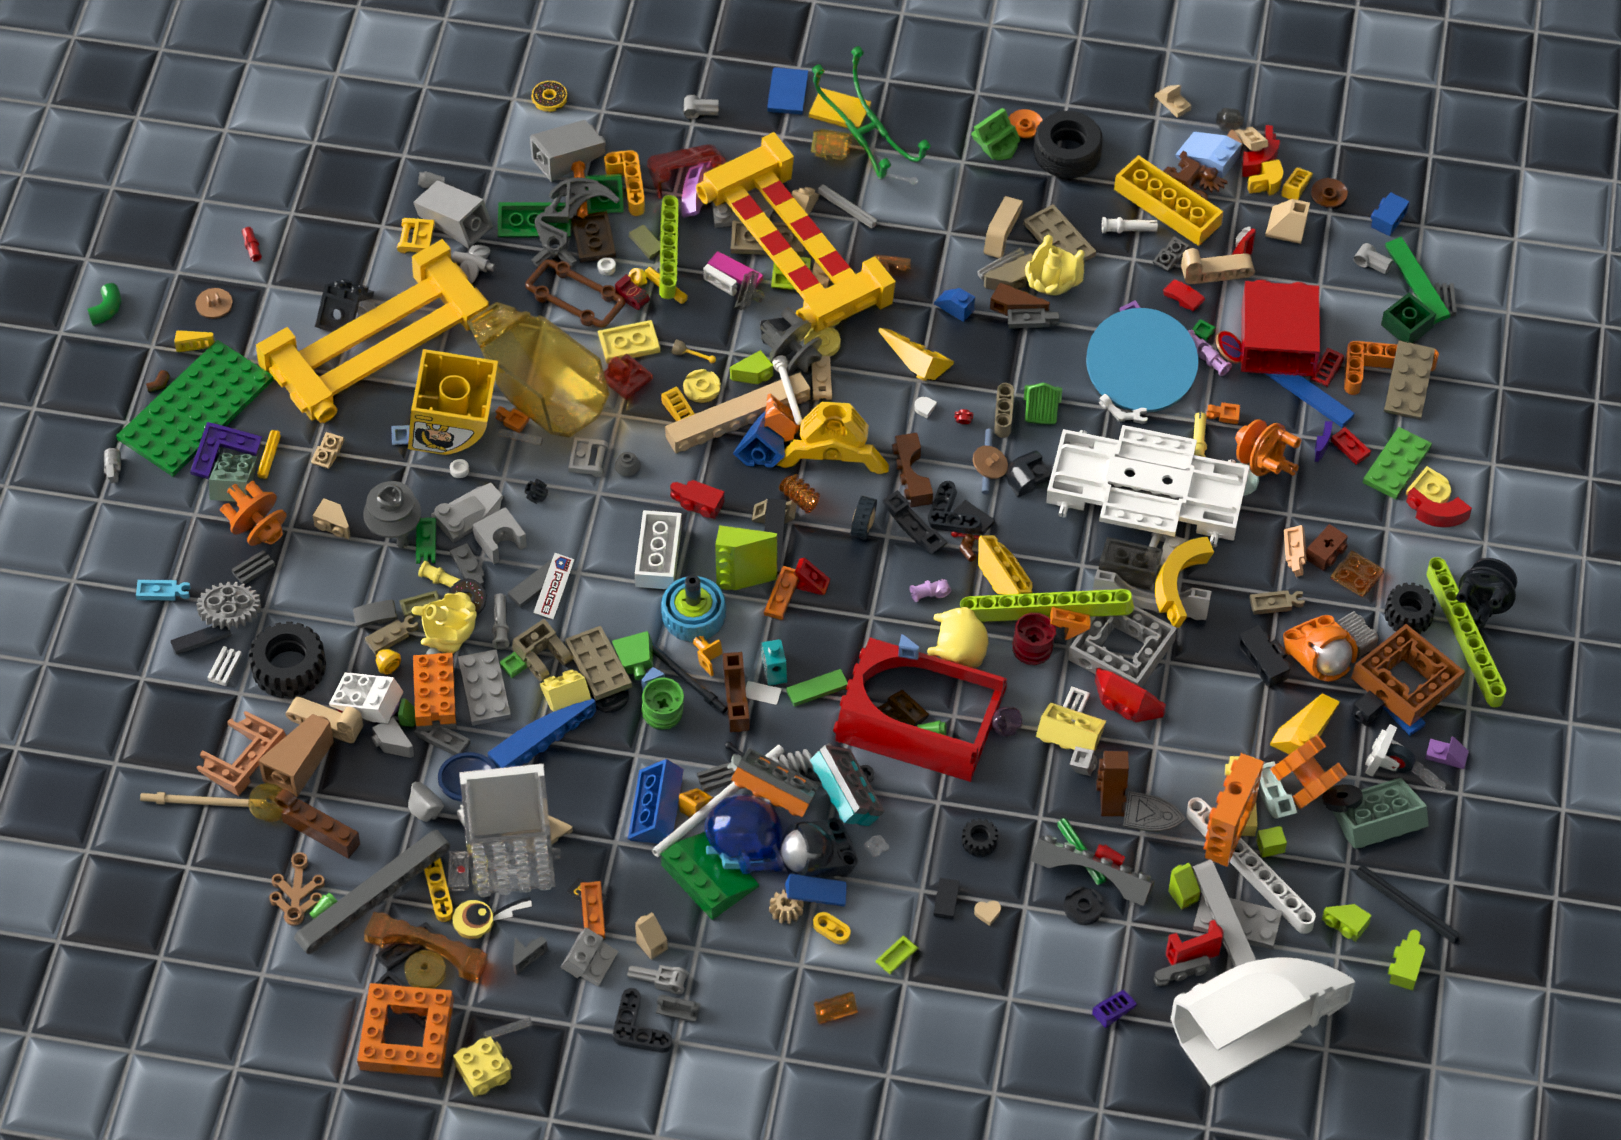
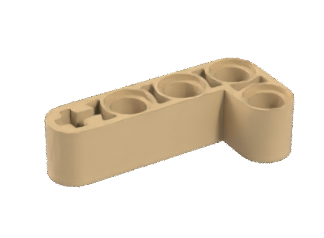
[984,196,1023,258]
[1181,248,1255,284]
[285,697,363,743]

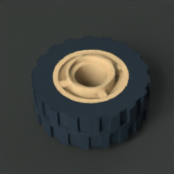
[850,495,877,540]

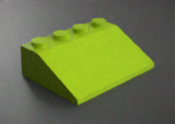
[715,525,777,590]

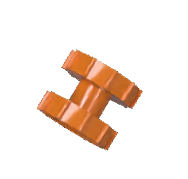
[1270,734,1348,809]

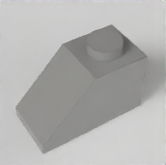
[372,717,414,758]

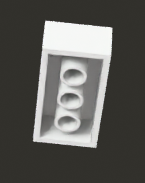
[635,510,682,589]

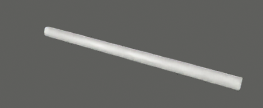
[652,745,784,857]

